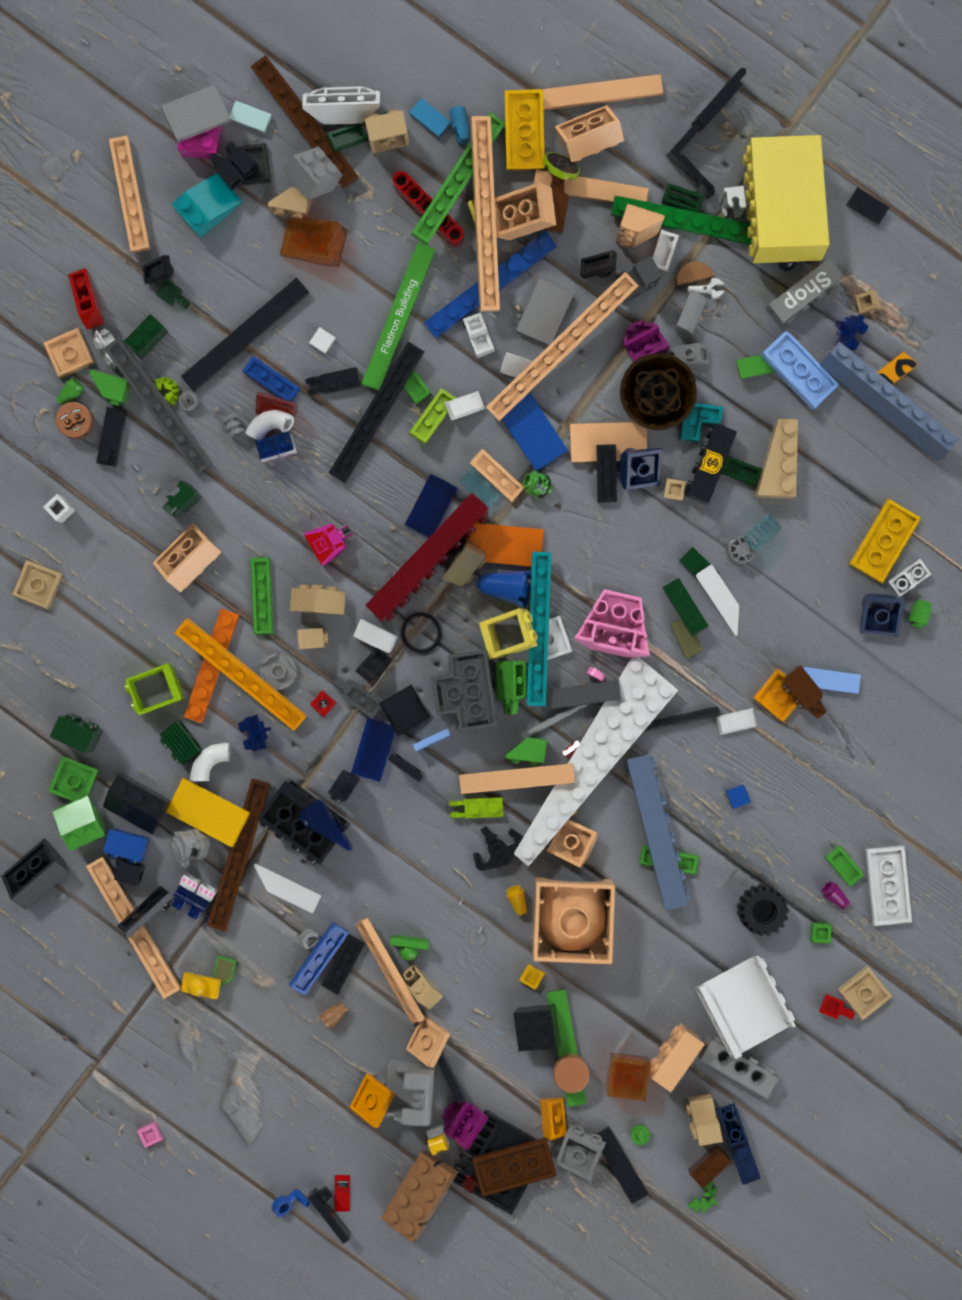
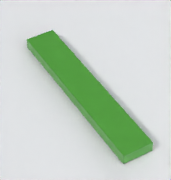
[546,988,587,1107]

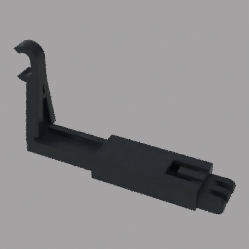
[666,68,746,199]

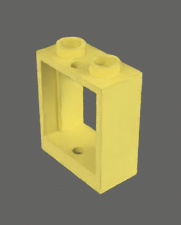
[479,608,538,660]

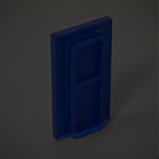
[404,474,458,537]
[351,718,395,782]

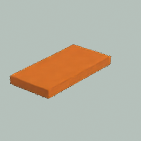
[466,523,544,567]

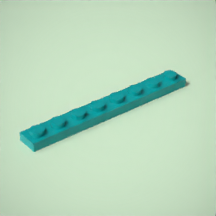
[526,552,552,706]

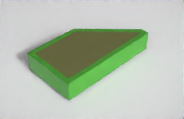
[212,955,237,987]

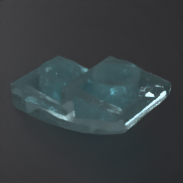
[459,468,502,509]

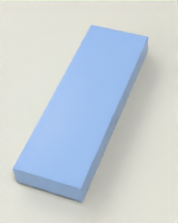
[803,667,861,694]

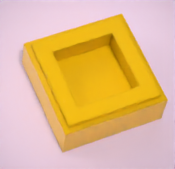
[519,963,545,990]

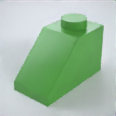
[90,369,131,406]

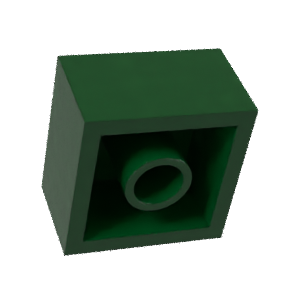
[49,713,103,753]

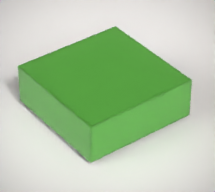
[810,923,832,944]

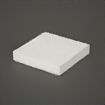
[548,616,572,660]

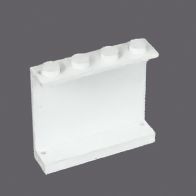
[695,956,795,1059]

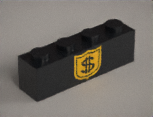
[684,423,737,505]

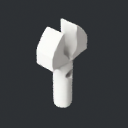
[688,278,724,299]

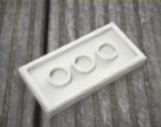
[865,845,912,926]

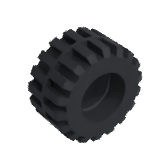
[737,885,789,936]

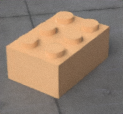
[495,182,556,241]
[648,1023,705,1092]

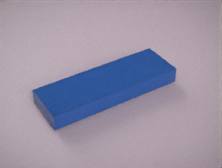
[242,356,300,404]

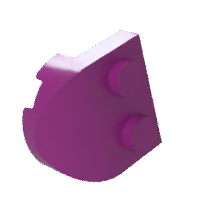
[623,320,670,362]
[442,1101,489,1150]

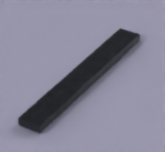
[181,277,309,392]
[329,341,425,483]

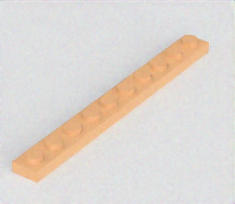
[470,116,500,312]
[486,272,639,421]

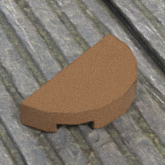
[676,261,714,286]

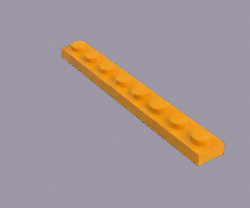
[174,617,307,731]

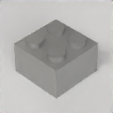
[284,146,343,200]

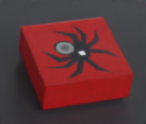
[310,690,337,717]

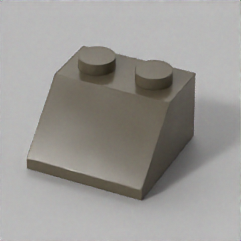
[443,539,486,587]

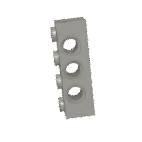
[698,1036,779,1099]

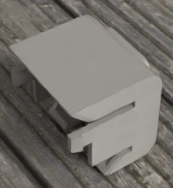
[385,1060,435,1126]

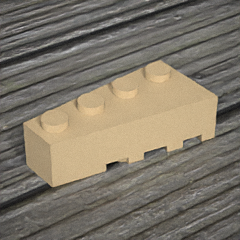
[754,419,798,499]

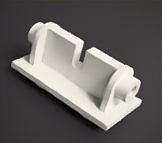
[93,329,117,370]

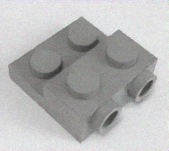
[555,1126,606,1181]

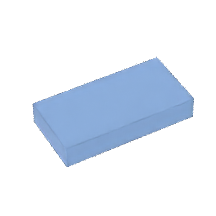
[413,728,450,751]

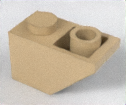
[268,187,311,220]
[401,964,443,1010]

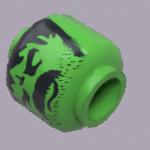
[523,471,552,499]

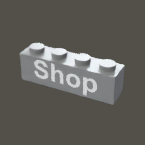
[766,258,843,327]

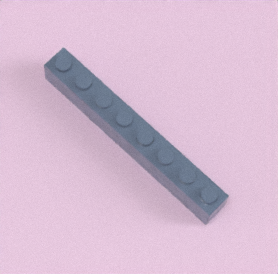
[820,342,958,461]
[626,754,690,910]

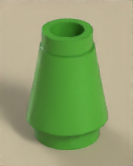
[56,378,84,406]

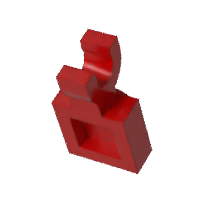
[819,993,855,1020]

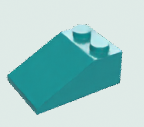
[171,173,243,239]

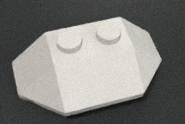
[302,86,380,125]

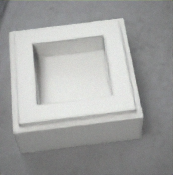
[309,327,336,354]

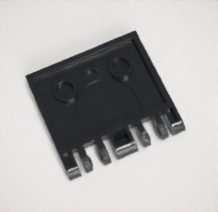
[453,1109,537,1215]

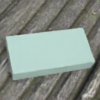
[230,101,272,134]

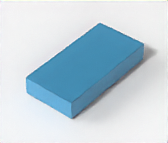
[409,98,451,138]

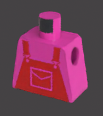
[304,523,353,567]

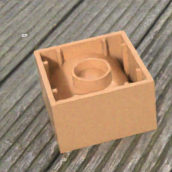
[532,877,615,964]

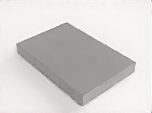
[161,85,231,143]
[516,278,574,346]

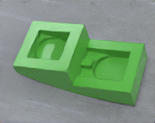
[735,355,775,380]

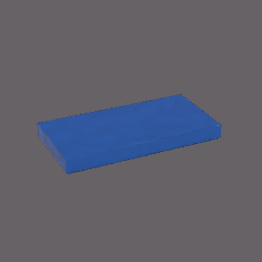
[501,392,568,471]

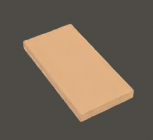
[570,422,647,463]

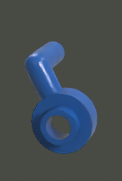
[272,1189,310,1217]

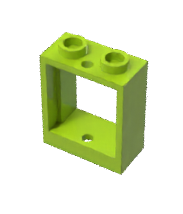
[124,663,185,716]

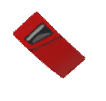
[334,1175,350,1212]

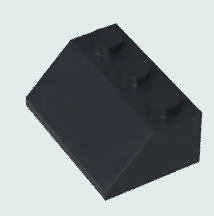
[103,773,171,835]
[1,838,70,910]

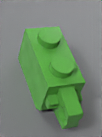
[496,661,527,714]

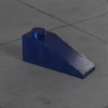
[300,798,353,851]

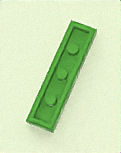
[250,557,274,635]

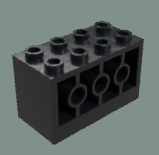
[257,778,351,865]

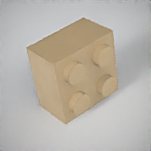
[365,110,409,154]

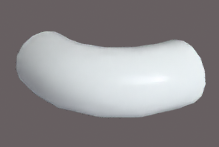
[245,410,294,441]
[190,743,231,781]

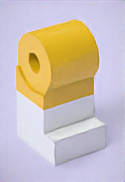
[426,1124,449,1156]

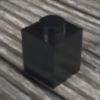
[113,859,146,887]

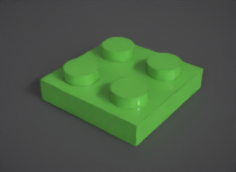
[48,756,100,801]

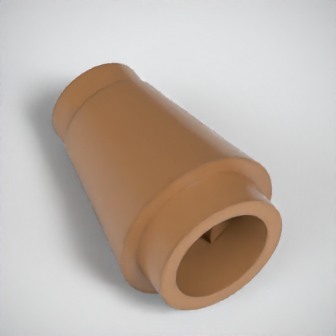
[319,1002,348,1029]

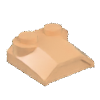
[546,819,598,868]

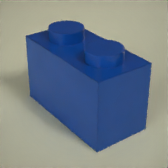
[103,828,150,864]

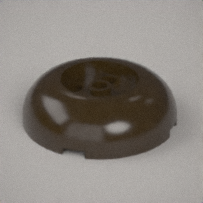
[620,353,697,430]

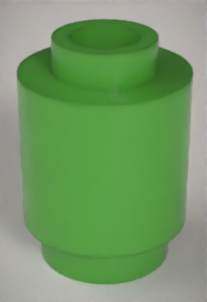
[908,599,932,629]

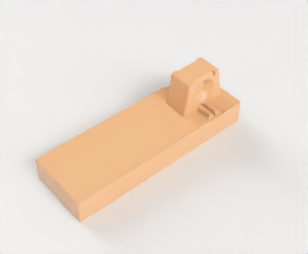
[469,449,524,502]

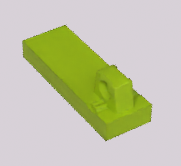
[409,388,456,445]

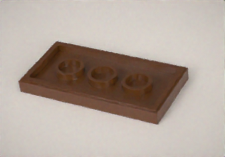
[472,1137,557,1197]

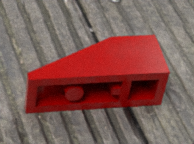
[68,268,105,330]

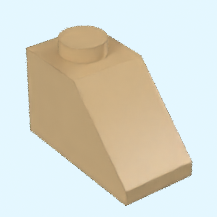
[297,628,329,650]

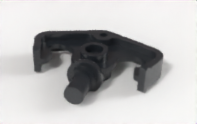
[473,826,523,871]

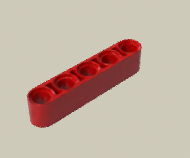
[392,171,464,247]

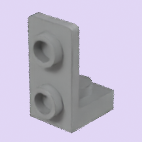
[664,343,709,366]

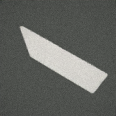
[696,565,739,636]
[254,864,321,913]

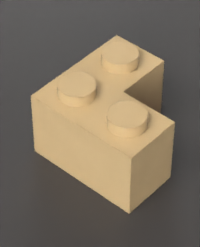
[290,585,346,615]
[685,1093,723,1146]

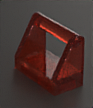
[255,392,298,424]

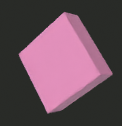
[137,1121,163,1148]

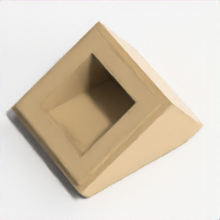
[855,290,881,314]

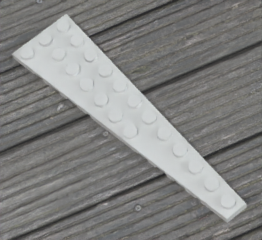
[514,657,678,866]

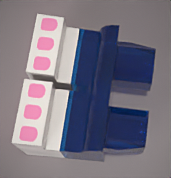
[255,432,297,463]
[172,873,218,919]

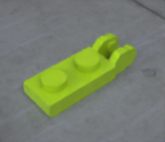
[449,797,503,818]

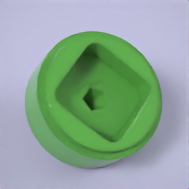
[630,1124,650,1145]

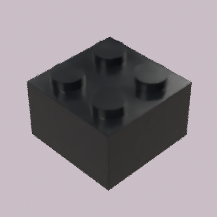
[513,1004,560,1051]

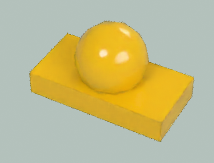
[181,972,221,1000]

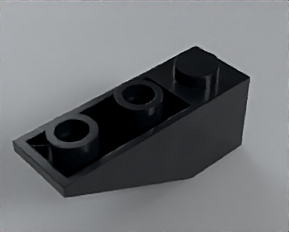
[328,769,361,803]

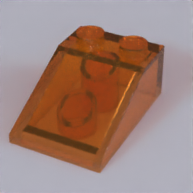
[280,218,348,267]

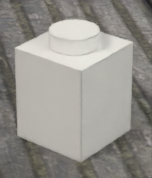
[43,494,76,523]

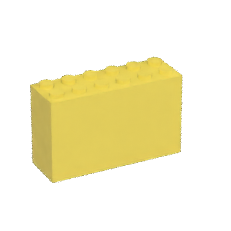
[742,135,829,263]

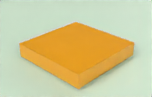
[753,669,796,722]
[349,1073,396,1128]

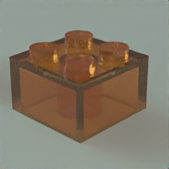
[605,1052,650,1101]

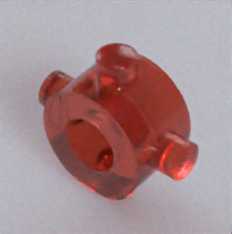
[461,1176,478,1193]

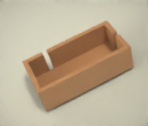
[381,1149,458,1242]

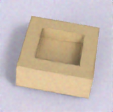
[663,478,686,501]

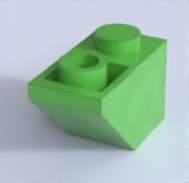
[505,737,547,766]

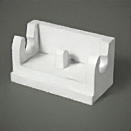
[719,186,746,218]

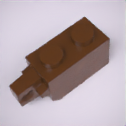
[541,176,569,234]
[779,665,827,719]

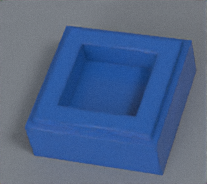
[725,784,751,809]

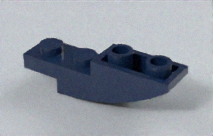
[716,1103,761,1185]

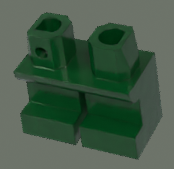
[162,480,203,517]

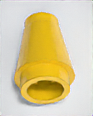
[506,885,527,915]

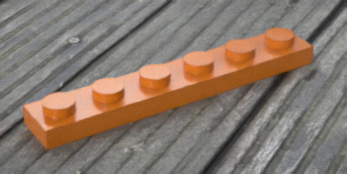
[184,608,240,723]

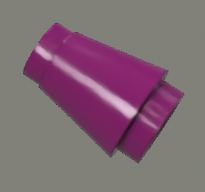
[821,881,850,909]

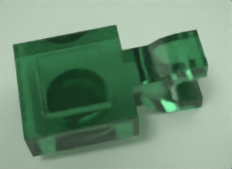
[155,280,191,310]

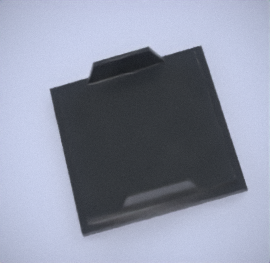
[379,684,430,737]

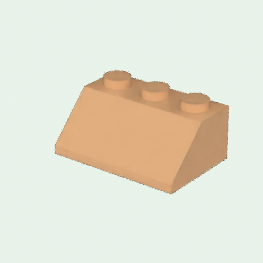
[554,105,624,163]
[615,204,665,248]
[153,523,221,593]

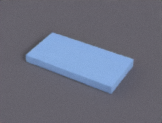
[760,330,839,411]

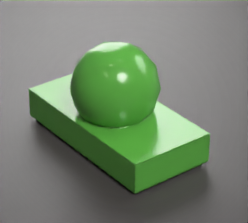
[390,935,429,961]

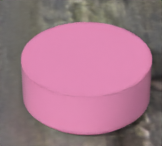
[586,667,605,682]

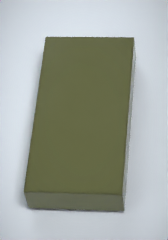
[670,619,704,659]

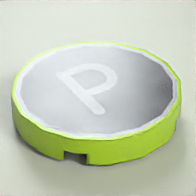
[543,152,580,180]

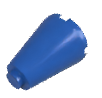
[477,571,531,609]

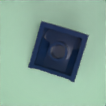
[620,448,663,490]
[860,593,905,637]

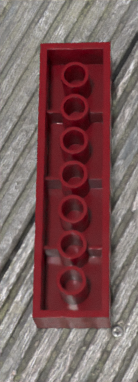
[365,493,489,622]

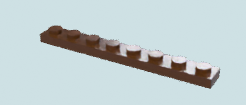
[251,55,358,190]
[207,778,271,932]

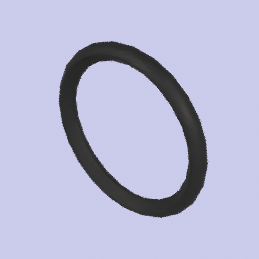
[401,612,442,653]

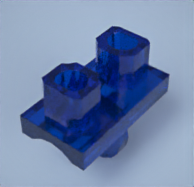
[835,314,869,350]
[238,714,271,751]

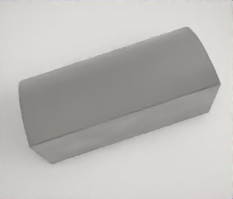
[674,290,707,337]

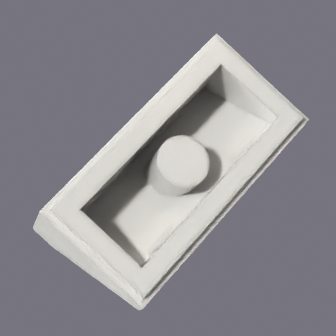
[500,352,533,378]

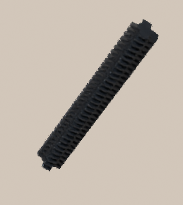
[645,706,720,732]

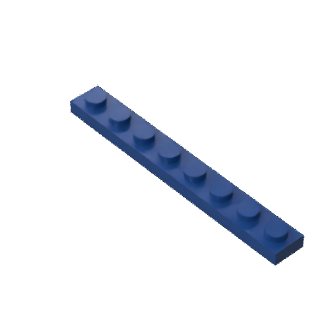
[424,231,557,339]

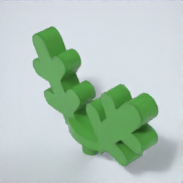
[688,1180,718,1213]

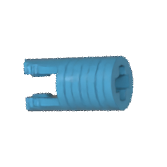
[449,106,469,146]

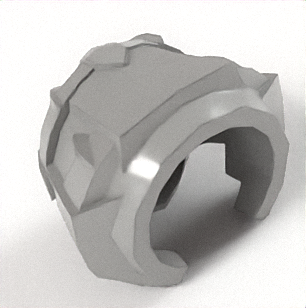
[170,829,210,868]

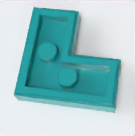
[680,403,723,443]

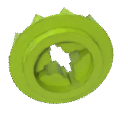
[154,377,180,406]

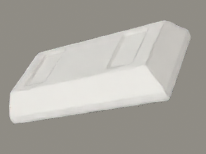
[652,229,679,271]
[444,391,485,421]
[716,708,757,735]

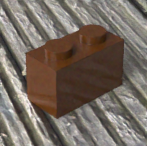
[688,1143,731,1189]

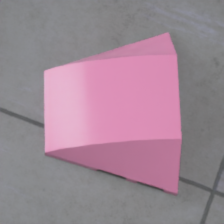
[574,589,650,658]

